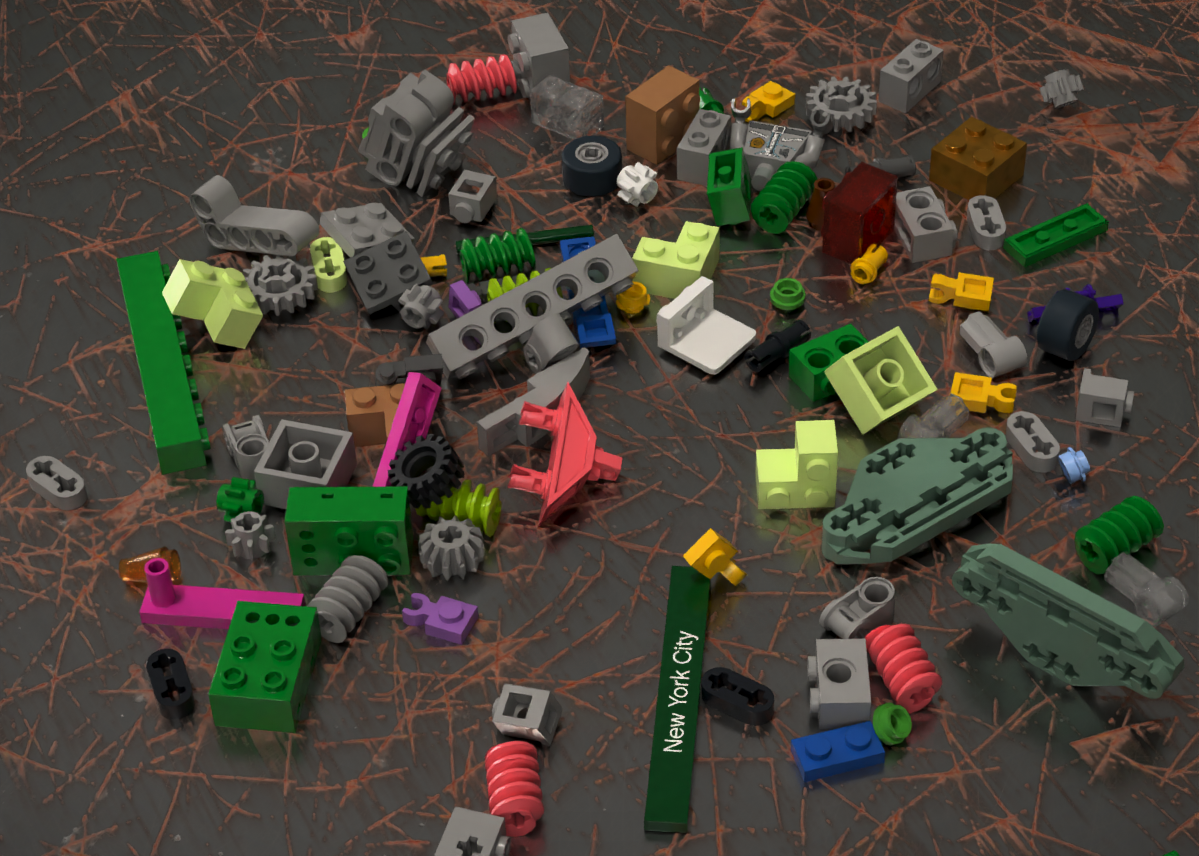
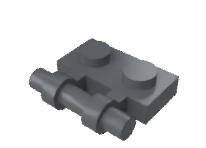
[375,354,443,386]

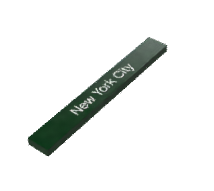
[644,566,711,833]

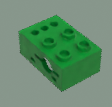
[284,486,414,576]
[208,601,322,733]

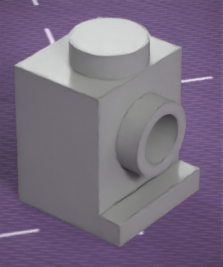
[448,169,498,223]
[1076,368,1134,427]
[492,683,562,746]

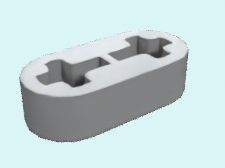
[967,195,1006,250]
[1005,411,1060,473]
[26,456,88,511]

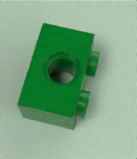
[707,147,752,226]

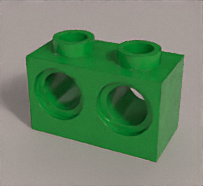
[789,323,869,402]

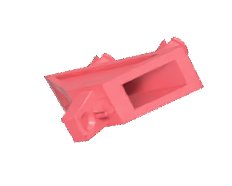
[507,382,623,527]

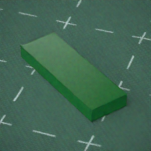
[1003,203,1109,268]

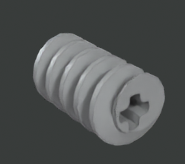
[307,555,388,643]

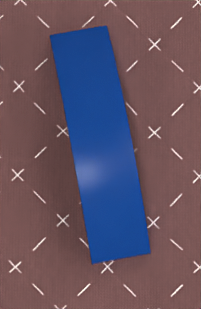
[560,237,616,348]

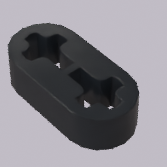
[146,649,195,720]
[701,667,774,726]

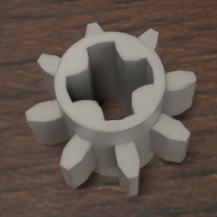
[1040,69,1084,109]
[398,284,444,329]
[225,511,276,559]

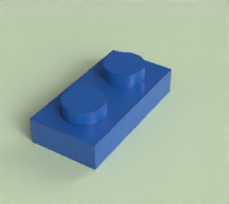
[790,720,885,782]

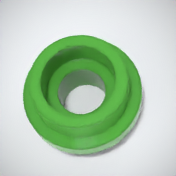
[770,278,806,310]
[873,703,912,746]

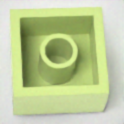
[824,326,938,435]

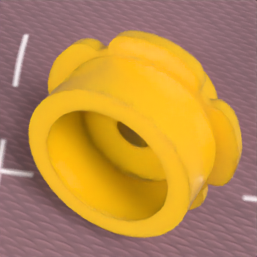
[616,281,650,314]

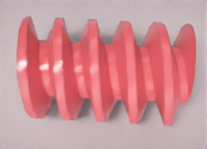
[446,54,517,105]
[865,623,942,714]
[485,741,544,837]

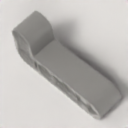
[189,175,320,256]

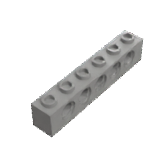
[426,234,639,380]

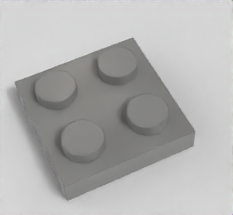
[320,203,415,258]

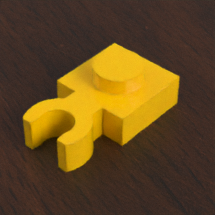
[948,372,1017,413]

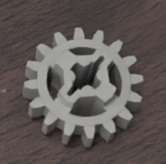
[805,77,877,132]
[243,255,318,316]

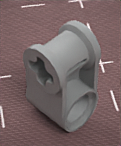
[523,313,579,374]
[222,415,269,480]
[819,577,895,639]

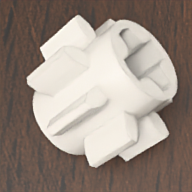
[617,162,658,207]

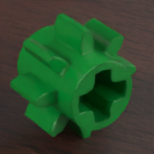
[216,477,264,522]

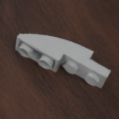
[477,347,590,456]

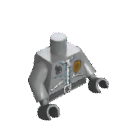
[730,97,833,191]

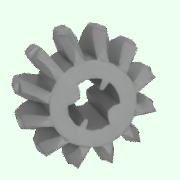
[418,515,485,581]

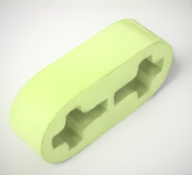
[310,237,347,293]

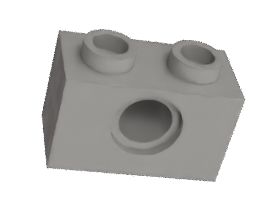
[807,638,871,730]

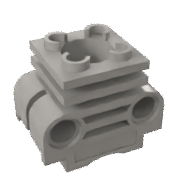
[358,69,475,197]

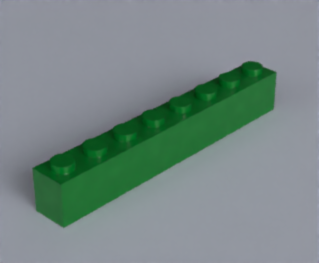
[116,251,211,475]

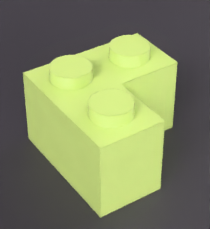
[632,221,720,299]
[162,259,263,349]
[756,420,838,509]

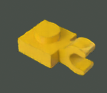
[742,81,795,123]
[928,272,994,312]
[683,528,747,586]

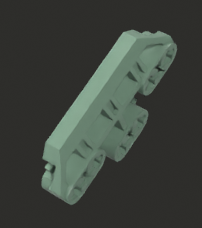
[821,427,1013,564]
[952,543,1184,699]

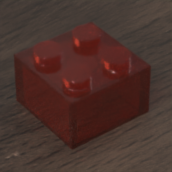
[821,162,898,264]

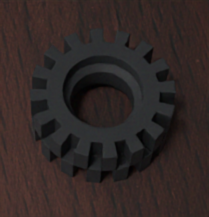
[388,434,465,509]

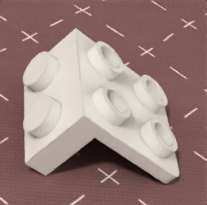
[656,276,756,374]

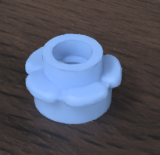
[1058,447,1091,484]

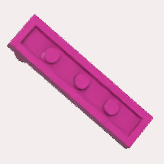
[372,372,442,487]
[139,558,306,629]

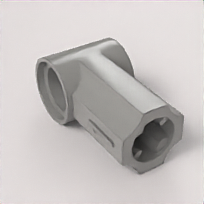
[960,311,1027,378]

